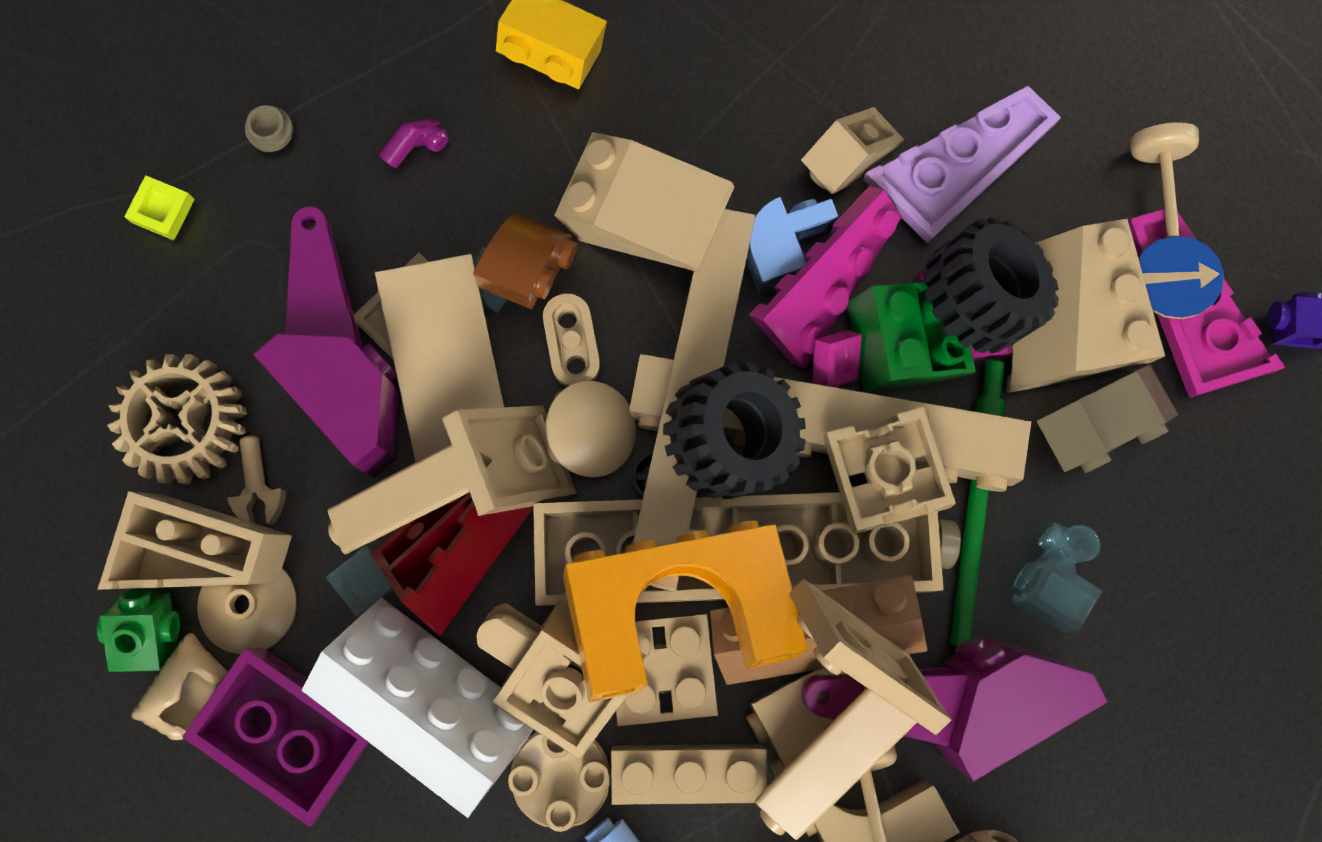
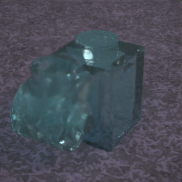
[1012,521,1102,633]

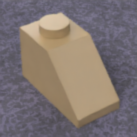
[801,107,904,194]

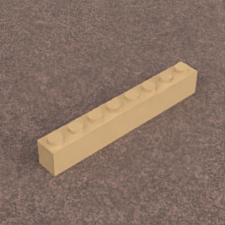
[629,354,1031,492]

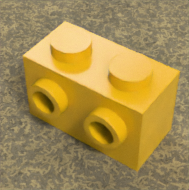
[496,0,607,90]

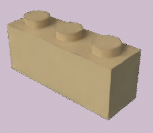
[611,744,768,805]

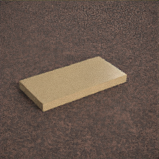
[375,254,504,462]

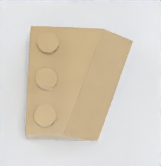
[1006,219,1165,393]

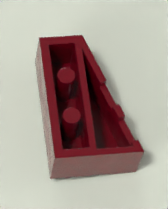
[370,492,533,636]

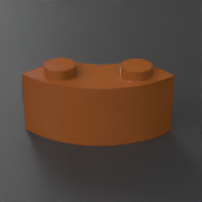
[473,213,578,310]

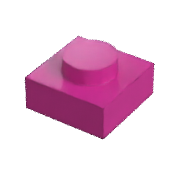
[813,330,862,388]

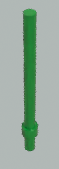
[949,360,1005,646]

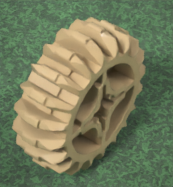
[107,354,247,485]

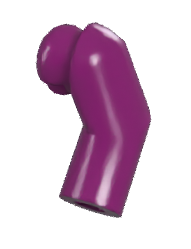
[378,118,449,168]

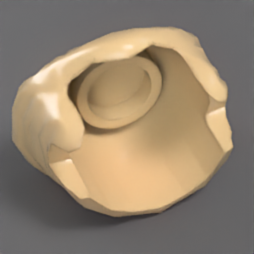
[130,633,228,740]

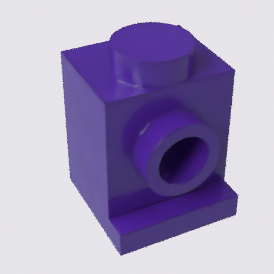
[1268,292,1322,349]

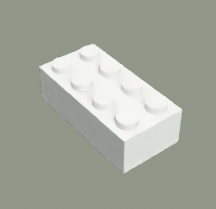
[302,597,534,818]

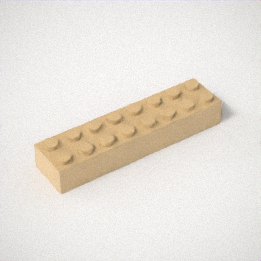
[533,493,943,607]

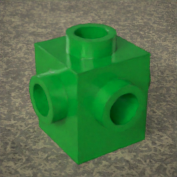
[97,589,180,672]

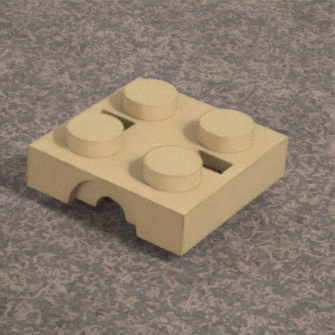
[823,407,956,534]
[616,614,718,726]

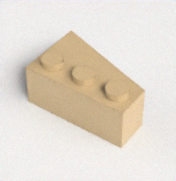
[97,491,292,590]

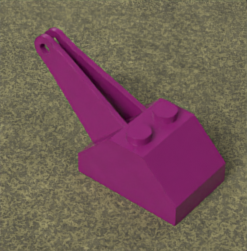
[253,207,401,479]
[801,637,1108,782]

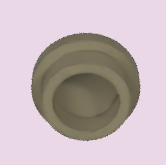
[245,105,293,152]

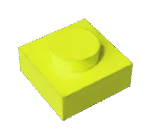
[124,175,195,240]

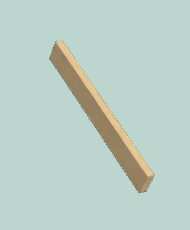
[633,209,755,591]

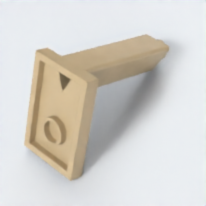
[328,405,577,554]
[755,579,952,840]

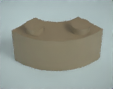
[1037,365,1178,473]

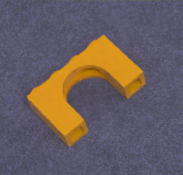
[563,520,808,703]

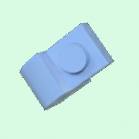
[746,197,838,295]

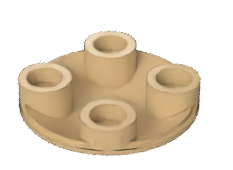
[545,381,636,477]
[508,732,611,832]

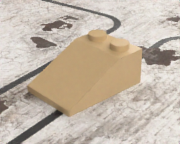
[554,132,735,272]

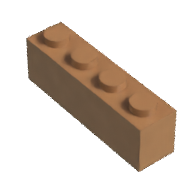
[710,575,928,685]

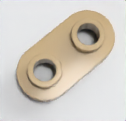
[543,294,600,387]

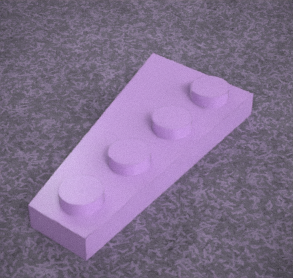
[863,86,1061,244]

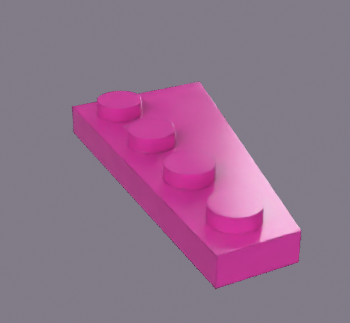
[749,186,902,369]
[1128,209,1285,398]

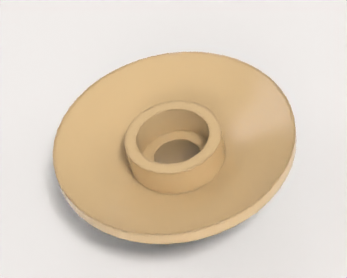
[197,568,298,654]

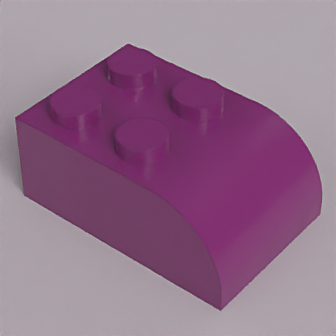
[182,648,369,827]

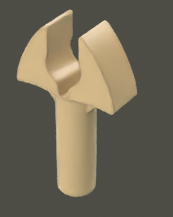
[227,435,286,525]

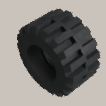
[923,217,1059,354]
[663,362,806,500]

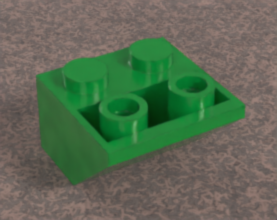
[847,282,976,394]

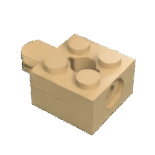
[477,599,646,759]

